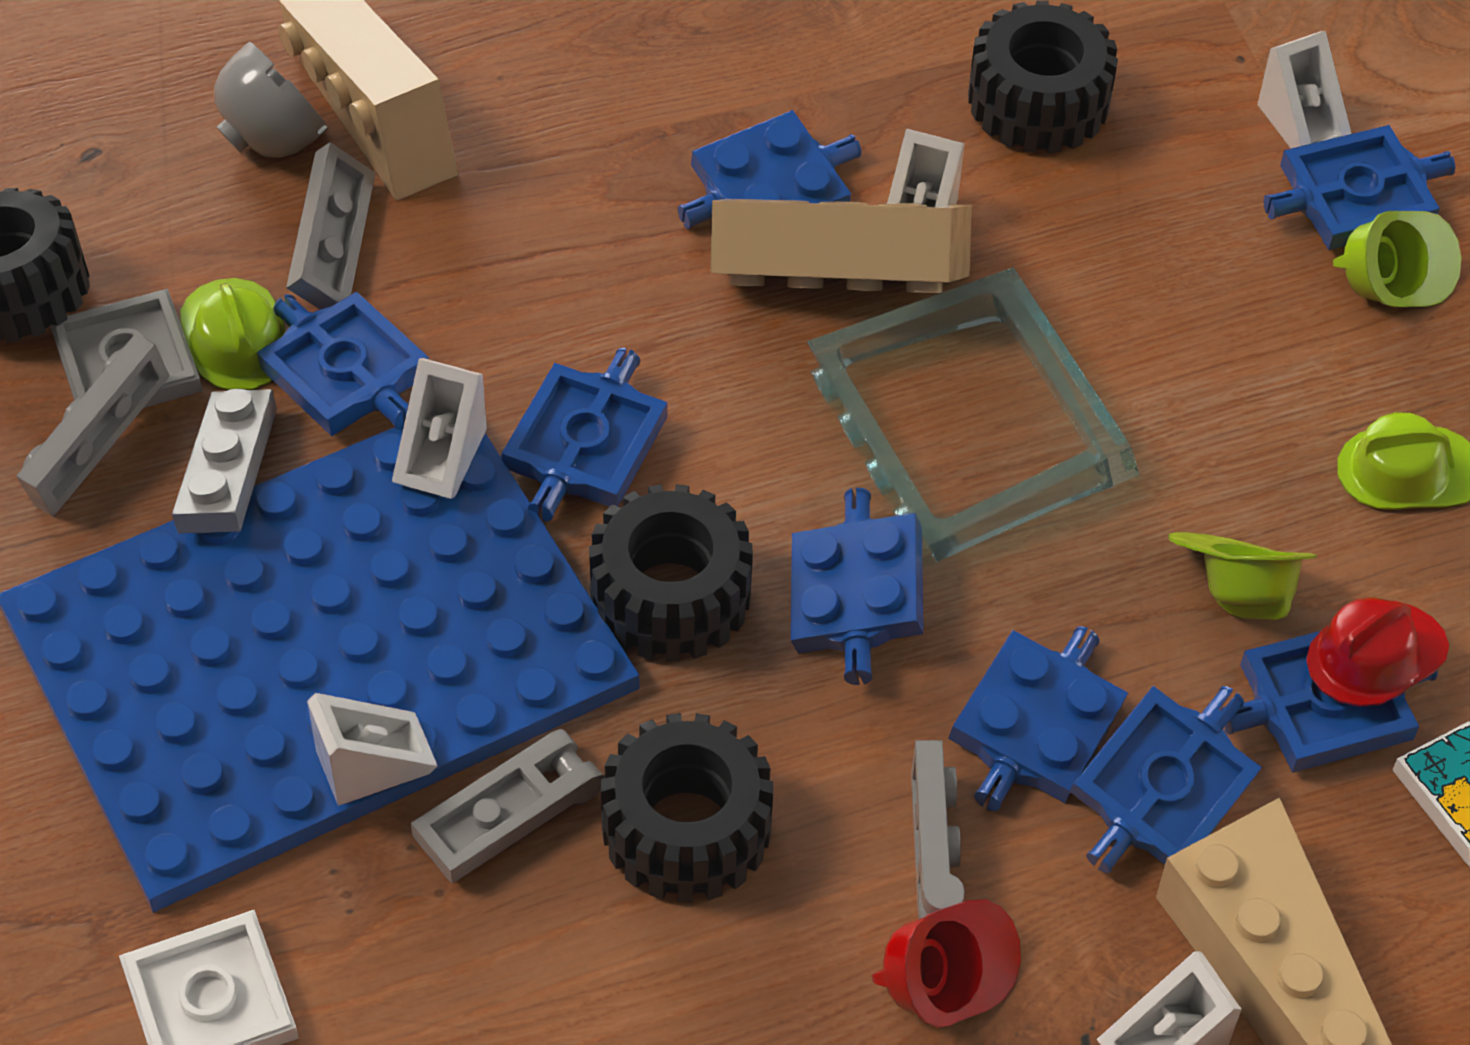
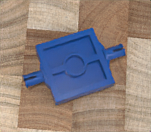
[677,110,862,229]
[1263,125,1456,250]
[257,291,429,437]
[501,348,668,522]
[791,487,924,685]
[948,626,1128,811]
[1220,631,1438,773]
[1070,686,1262,873]

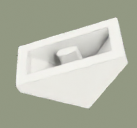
[1257,31,1352,148]
[887,129,965,207]
[392,358,487,499]
[307,693,438,806]
[1097,951,1241,1045]

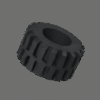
[968,0,1118,153]
[0,188,90,343]
[589,484,753,662]
[601,713,773,903]

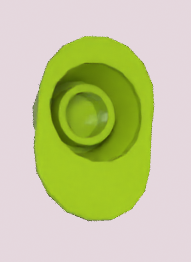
[1333,211,1462,307]
[180,278,286,390]
[1337,412,1470,510]
[1168,532,1317,620]

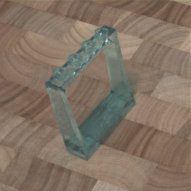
[807,267,1140,562]

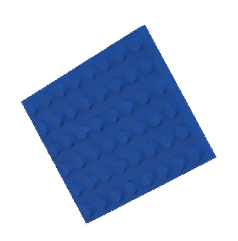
[0,427,640,913]

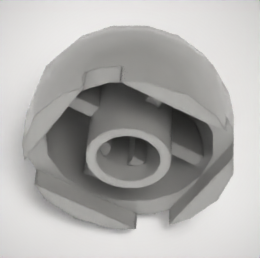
[214,41,328,159]

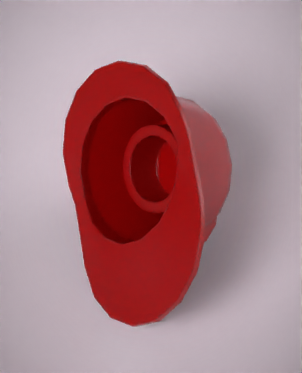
[1306,597,1450,707]
[872,899,1021,1028]

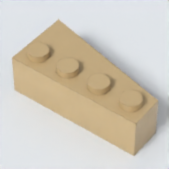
[278,0,458,201]
[711,199,972,293]
[1156,797,1392,1045]

